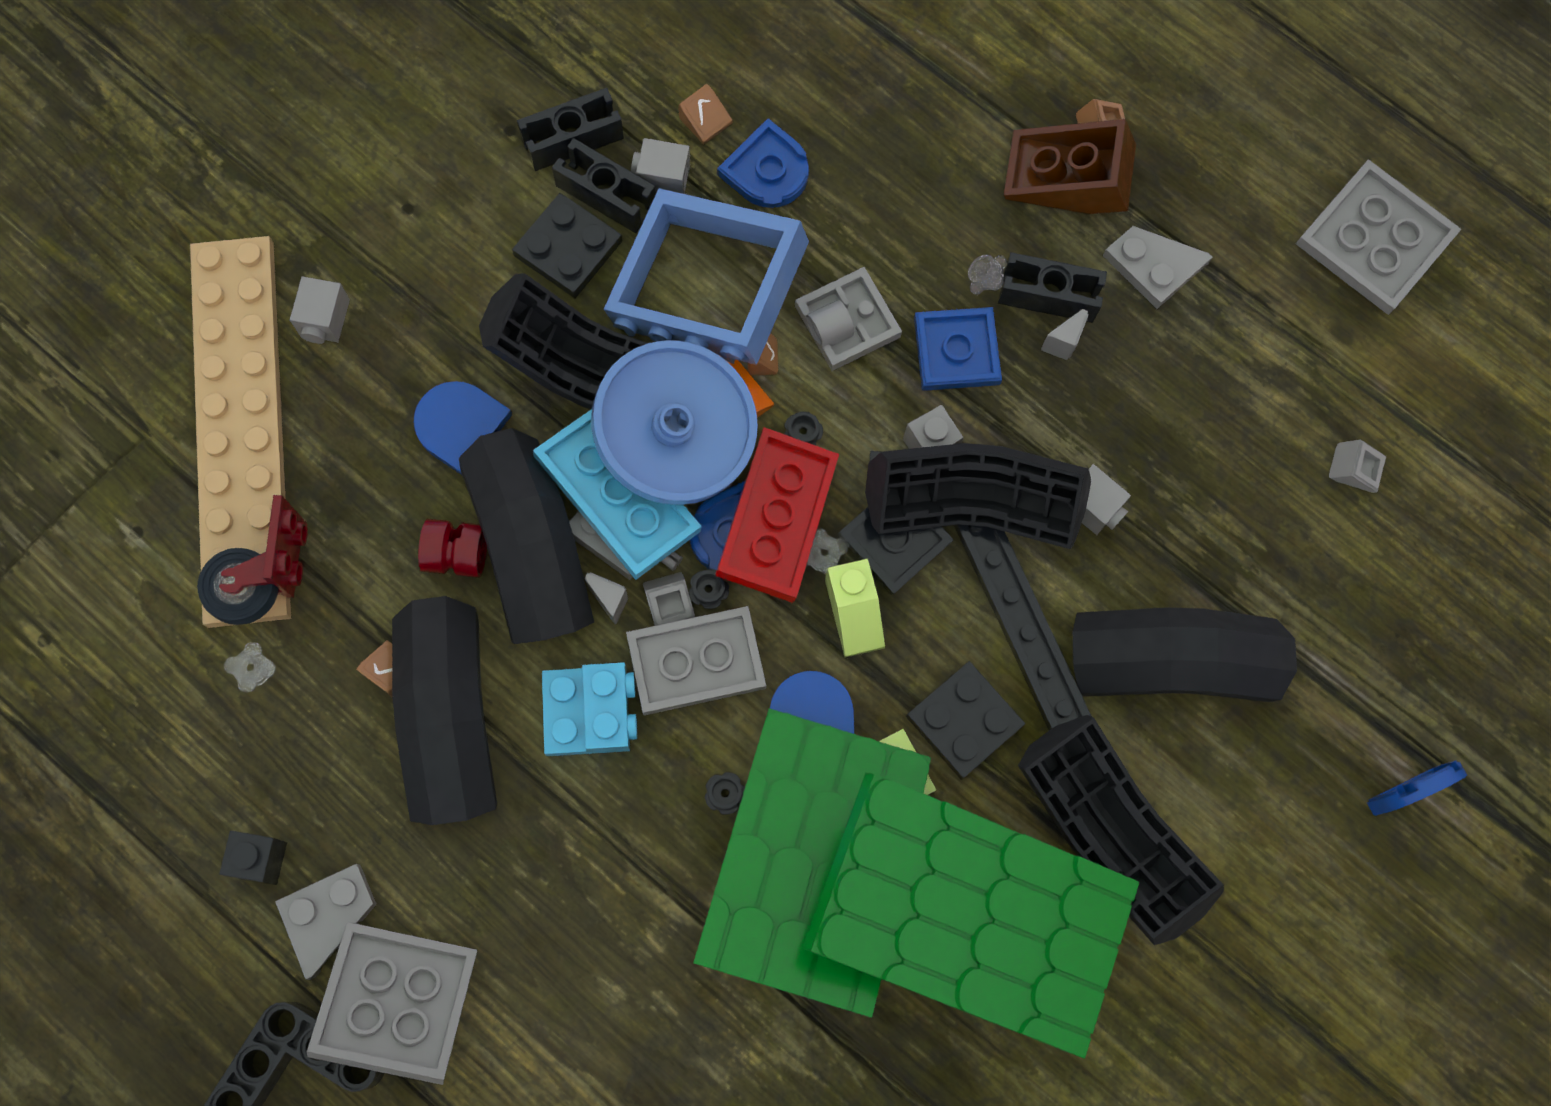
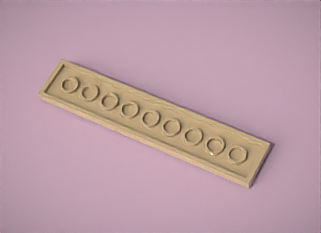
[190,236,291,628]

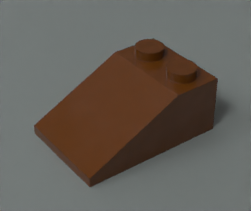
[1004,119,1136,214]

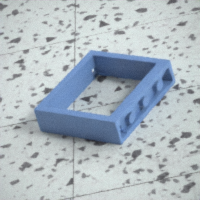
[604,188,809,365]

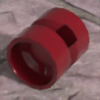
[418,519,487,578]

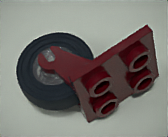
[197,495,308,625]

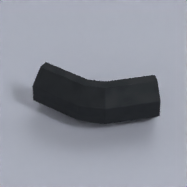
[479,273,648,410]
[459,428,594,644]
[865,443,1091,549]
[392,596,497,825]
[1072,607,1297,702]
[1018,715,1224,945]

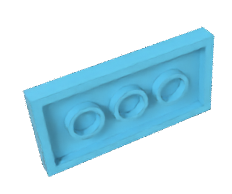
[533,409,702,580]

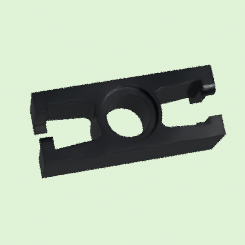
[517,88,624,171]
[552,138,656,233]
[998,252,1107,323]

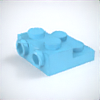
[542,662,637,756]

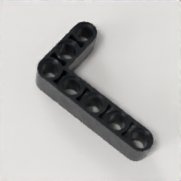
[204,1002,384,1106]

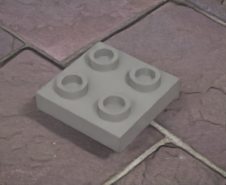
[795,267,902,371]

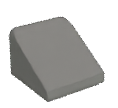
[1041,309,1089,360]
[1329,439,1386,493]
[585,572,628,624]
[643,572,695,626]

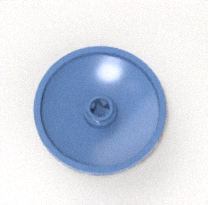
[591,340,758,505]

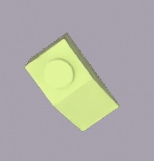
[825,559,885,658]

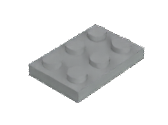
[626,606,766,715]

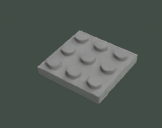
[1296,159,1461,315]
[307,922,477,1085]

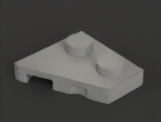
[1103,226,1213,309]
[275,864,376,980]

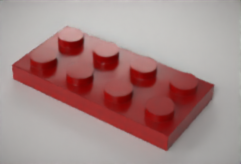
[715,427,839,603]

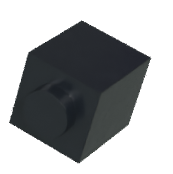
[219,830,287,885]

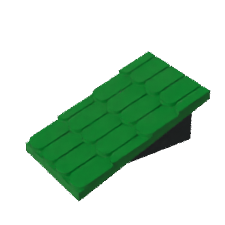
[693,708,931,1018]
[802,772,1139,1059]

